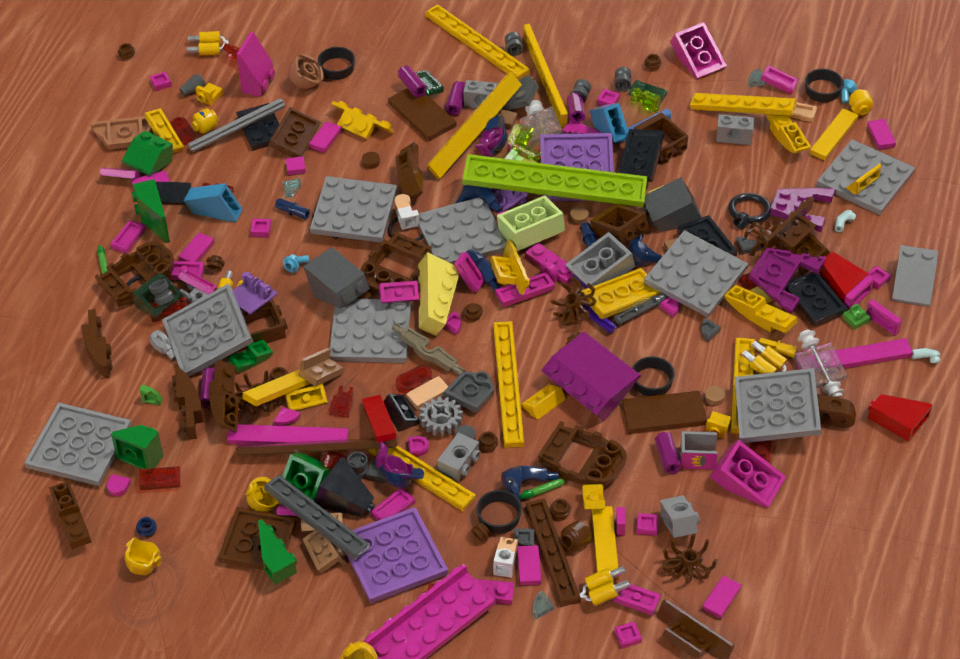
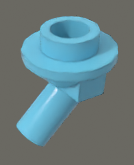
[842,79,857,104]
[283,254,309,273]

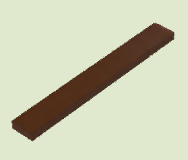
[236,437,399,456]

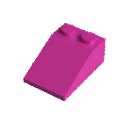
[670,22,727,79]
[237,32,275,97]
[710,440,786,508]

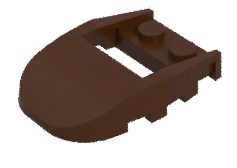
[360,231,432,292]
[94,242,175,307]
[538,421,627,486]

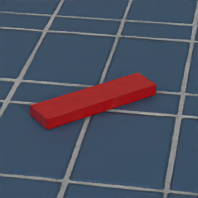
[361,395,397,443]

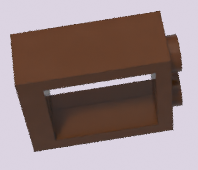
[634,112,688,163]
[590,204,649,246]
[240,298,288,351]

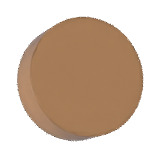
[570,207,589,224]
[705,386,725,405]

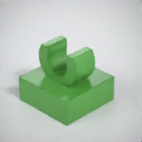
[843,303,870,330]

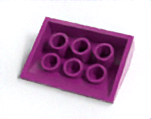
[541,331,641,421]

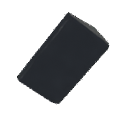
[156,181,192,205]
[383,394,420,431]

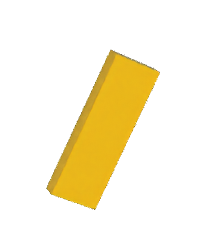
[144,108,184,153]

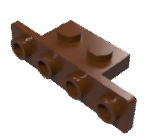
[764,196,816,252]
[656,599,734,659]

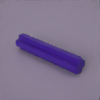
[579,305,617,334]

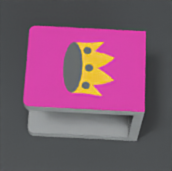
[680,431,718,469]

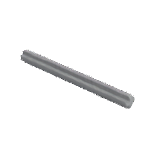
[188,98,285,152]

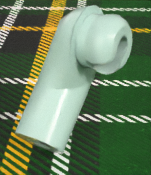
[835,210,856,232]
[912,348,941,363]

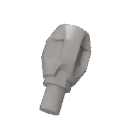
[149,330,176,361]

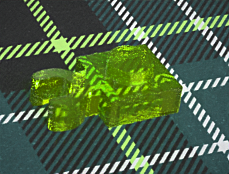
[631,88,660,113]

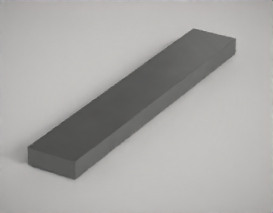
[264,475,370,560]

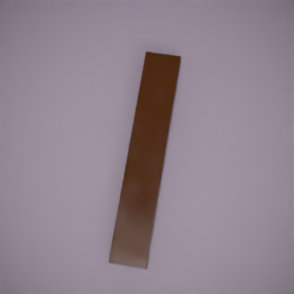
[525,498,581,607]

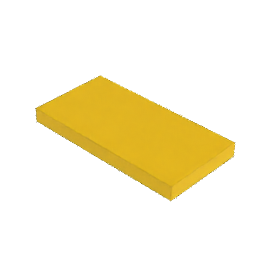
[581,268,662,319]

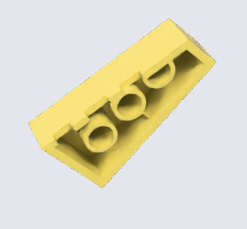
[418,252,459,336]

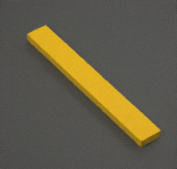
[425,4,530,81]
[523,24,568,127]
[426,72,522,179]
[493,321,524,448]

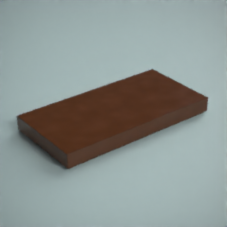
[388,88,457,141]
[622,390,707,434]

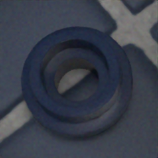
[136,517,157,537]

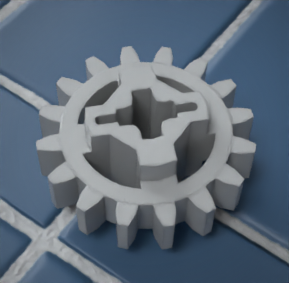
[419,396,463,436]

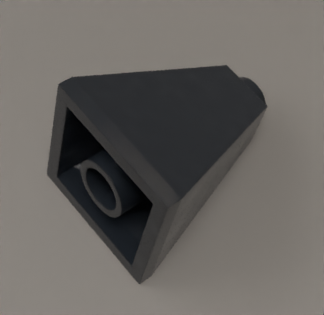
[315,457,375,517]

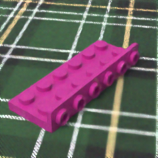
[364,564,496,659]

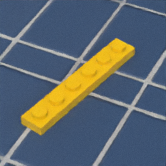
[690,93,797,116]

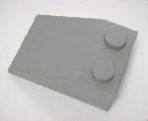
[565,232,635,288]
[892,245,938,307]

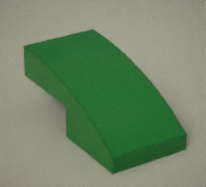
[229,340,273,373]

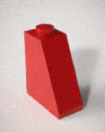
[819,251,869,303]
[868,394,933,442]

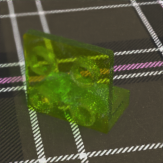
[506,123,541,161]

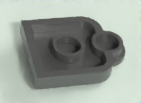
[501,76,539,110]
[444,371,494,413]

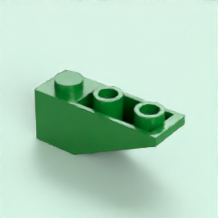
[258,519,297,585]

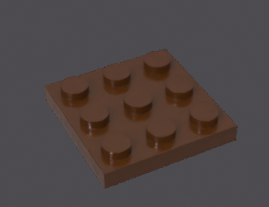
[218,507,297,570]

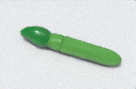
[97,245,108,274]
[520,479,565,499]

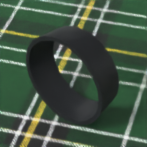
[318,47,355,80]
[805,69,843,102]
[632,356,675,396]
[476,490,522,534]

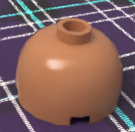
[288,54,323,89]

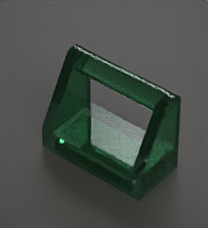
[132,273,183,318]

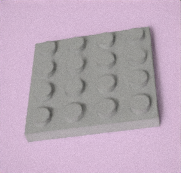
[816,139,915,215]
[310,176,397,243]
[418,198,506,265]
[644,230,748,317]
[162,284,253,377]
[330,299,411,363]
[735,368,822,443]
[24,402,132,486]

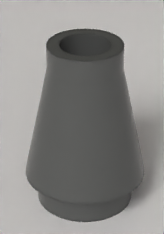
[179,74,206,97]

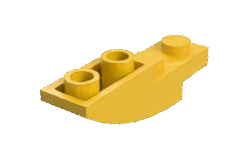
[765,114,811,154]
[724,285,798,333]

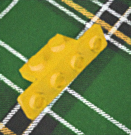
[331,101,395,140]
[490,239,530,295]

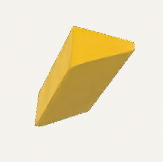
[846,163,882,195]
[284,384,328,411]
[521,384,565,419]

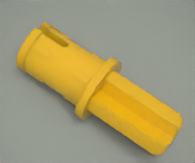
[758,338,797,358]

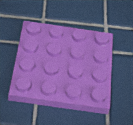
[540,133,614,202]
[346,507,448,604]

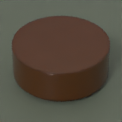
[362,152,380,169]

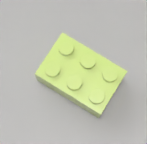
[497,196,565,251]

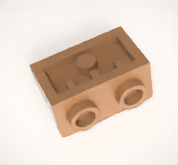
[299,348,343,386]
[302,530,347,573]

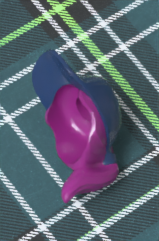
[475,116,508,157]
[376,442,424,488]

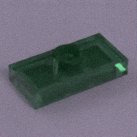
[415,70,444,96]
[628,80,667,105]

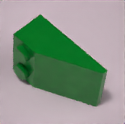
[131,179,170,243]

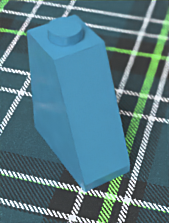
[589,103,628,142]
[184,183,243,222]

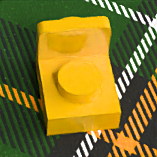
[196,83,223,106]
[705,411,732,439]
[582,484,605,509]

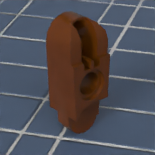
[817,394,856,428]

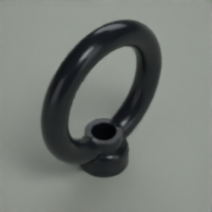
[728,193,771,229]

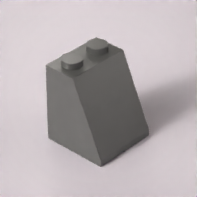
[643,177,702,232]
[303,247,370,309]

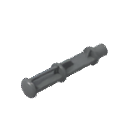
[614,293,666,326]

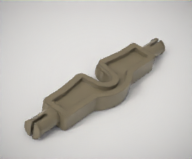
[392,322,466,375]

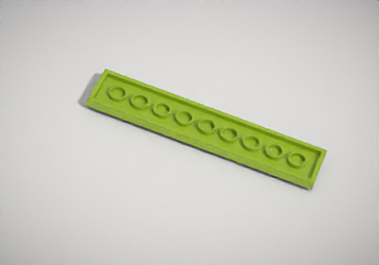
[462,154,647,207]

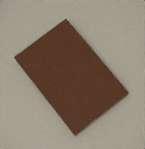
[268,107,321,158]

